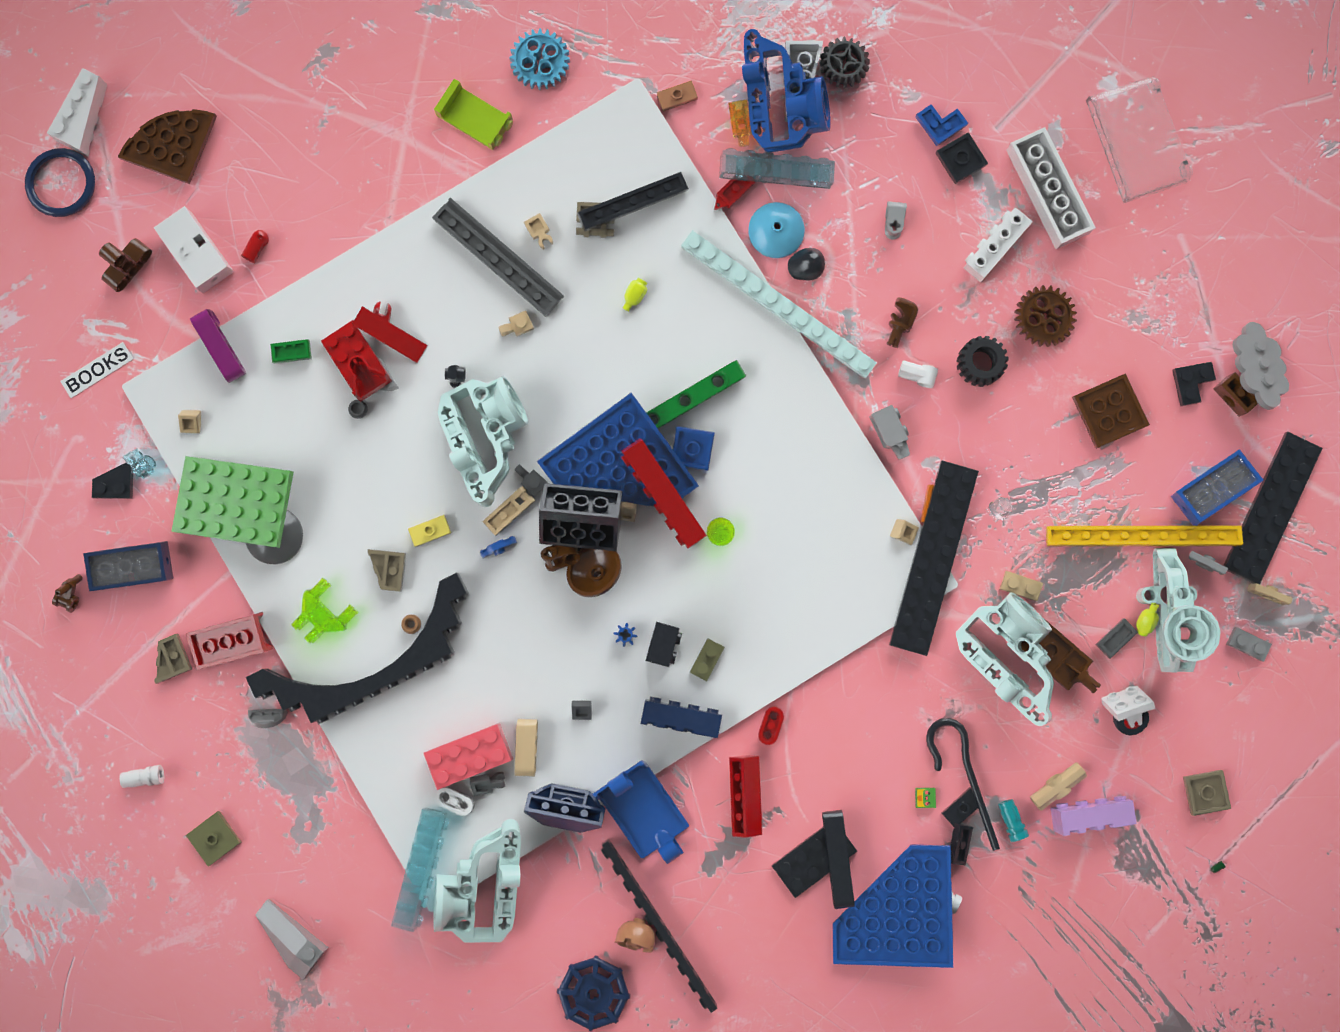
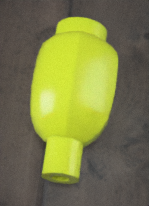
[623,278,647,312]
[1136,603,1159,637]

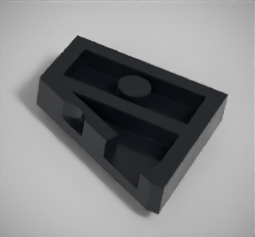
[92,462,134,499]

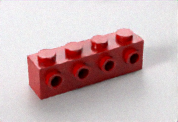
[729,755,762,838]

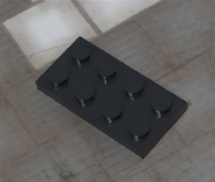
[771,827,857,898]

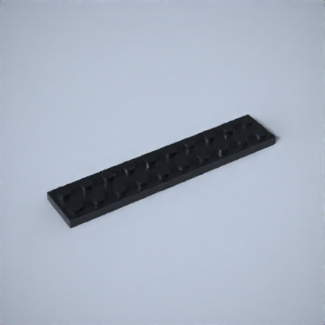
[889,460,979,656]

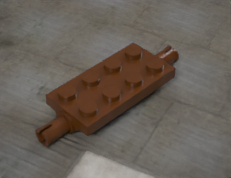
[1021,621,1101,693]

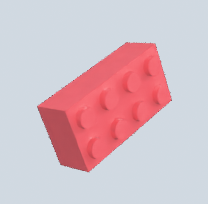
[424,723,513,790]

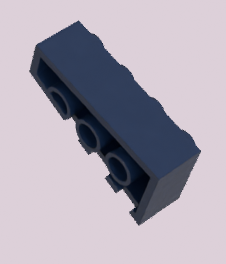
[640,696,722,738]

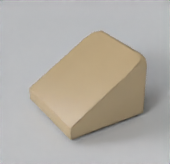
[178,410,201,433]
[890,519,919,545]

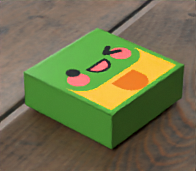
[915,787,936,808]

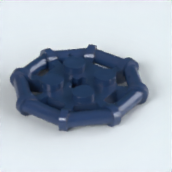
[556,955,631,1032]

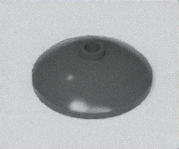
[246,510,303,564]

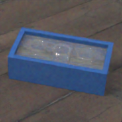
[1171,449,1264,526]

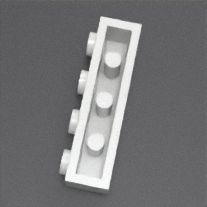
[963,207,1033,282]

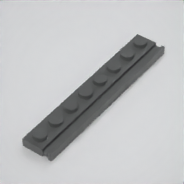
[432,198,564,317]

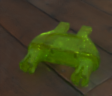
[291,577,359,643]

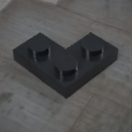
[1172,362,1216,407]

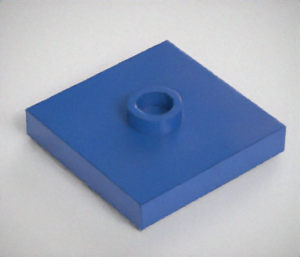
[673,426,715,471]

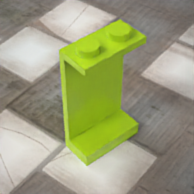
[434,79,513,150]

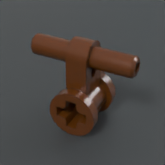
[52,574,83,613]

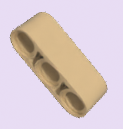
[515,719,538,777]

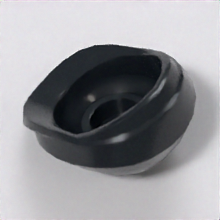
[788,247,825,281]

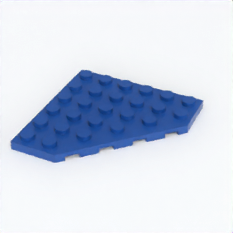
[537,392,699,506]
[833,844,954,968]

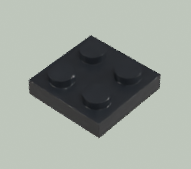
[936,132,988,184]

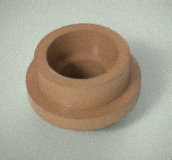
[401,614,421,634]

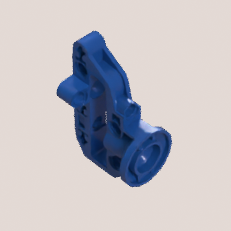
[742,29,831,153]

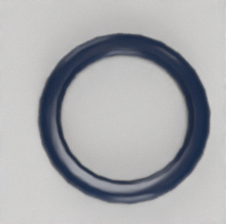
[25,148,95,217]

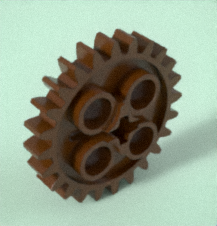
[1014,285,1077,347]

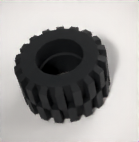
[956,336,1009,387]

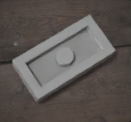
[1226,627,1272,662]

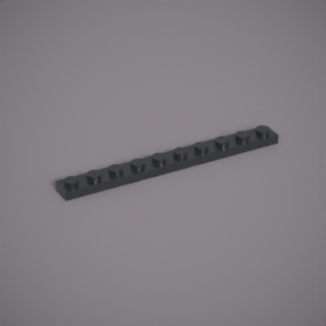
[601,838,718,1013]

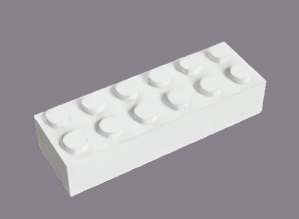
[1006,127,1096,249]

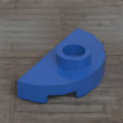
[480,536,517,559]

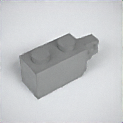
[869,405,910,460]

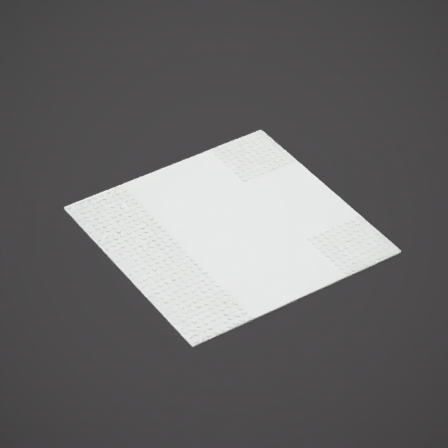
[122,78,958,912]

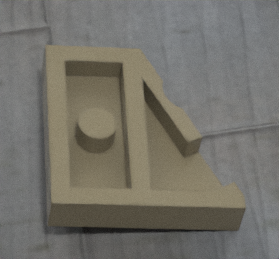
[368,549,406,592]

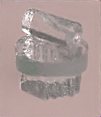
[985,497,1012,523]

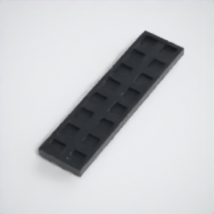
[1223,431,1323,584]

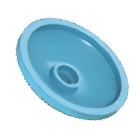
[748,202,805,258]

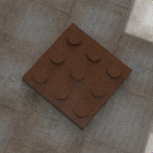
[1072,373,1150,449]

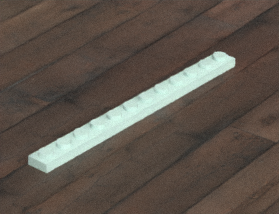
[681,230,877,379]

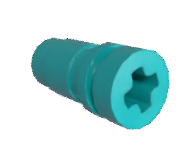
[998,799,1029,842]

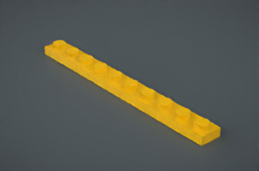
[1045,526,1243,546]

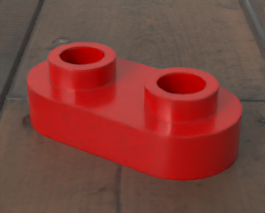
[758,706,784,745]

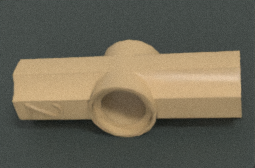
[1029,762,1087,811]

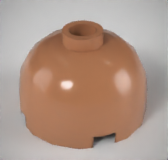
[615,918,655,953]

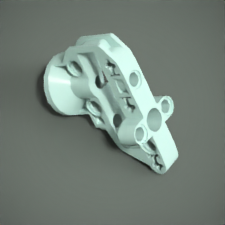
[438,376,528,507]
[1136,548,1221,673]
[955,592,1054,726]
[433,819,521,943]

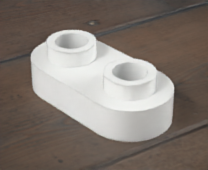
[435,787,474,816]

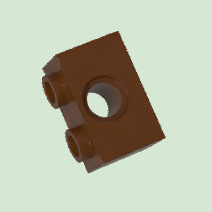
[1213,372,1258,417]

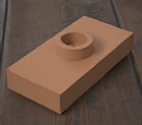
[656,80,698,112]

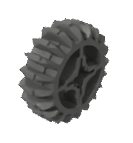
[819,36,870,89]

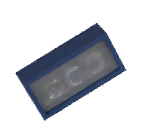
[83,541,174,592]

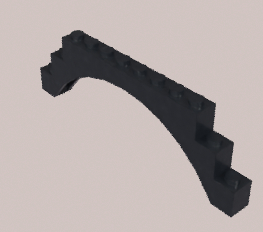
[245,572,469,725]

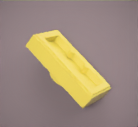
[408,515,451,547]

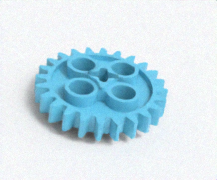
[509,28,570,90]

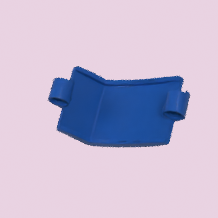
[593,760,689,864]

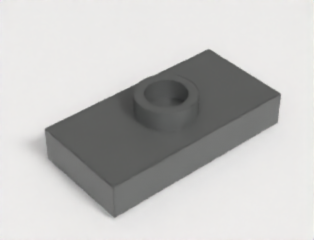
[1095,618,1138,659]

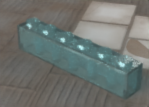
[719,148,835,189]
[391,807,449,932]

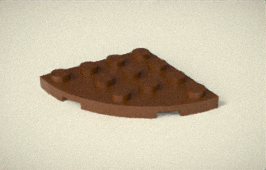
[118,109,217,184]

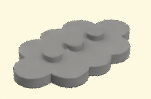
[1232,322,1289,410]

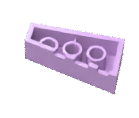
[1050,796,1137,836]

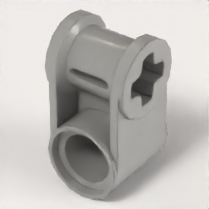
[885,201,907,240]

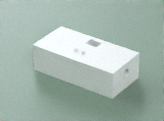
[153,206,234,293]

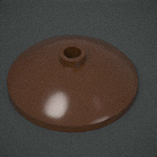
[566,548,622,597]

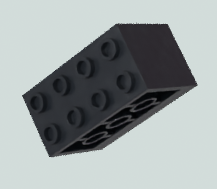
[539,483,622,551]

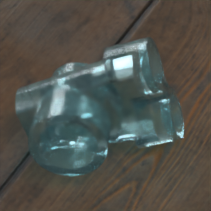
[122,448,156,479]

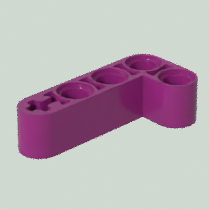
[190,309,246,383]

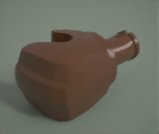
[887,297,918,348]

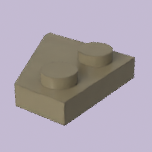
[154,634,192,684]

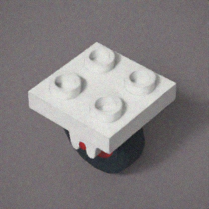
[1101,686,1155,736]

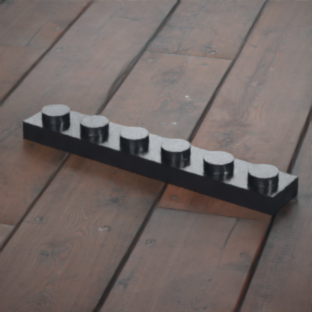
[577,172,689,231]

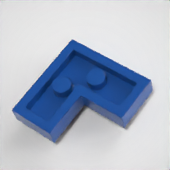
[915,104,968,146]

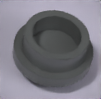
[348,399,368,419]

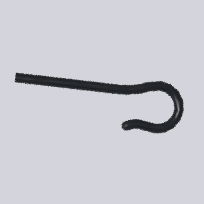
[926,718,1000,851]

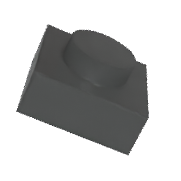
[571,700,592,720]

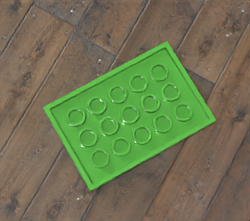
[171,456,294,548]

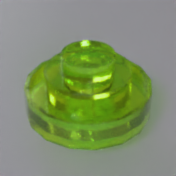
[706,517,735,546]

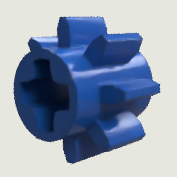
[613,623,638,647]

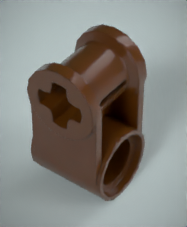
[541,545,580,572]

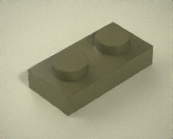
[690,638,725,681]

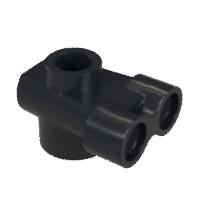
[445,365,466,388]

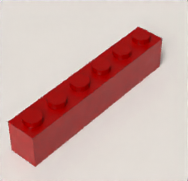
[621,438,707,548]

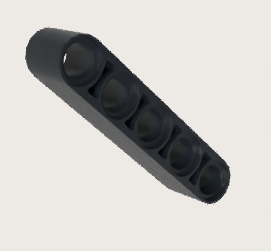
[822,810,855,909]

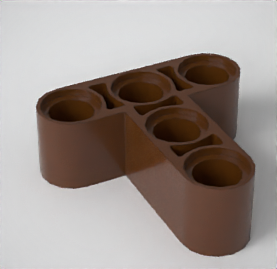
[99,238,152,292]

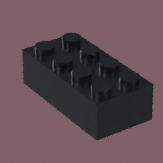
[645,622,682,667]

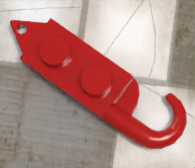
[714,157,771,210]

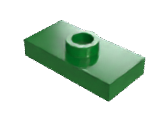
[270,339,312,364]

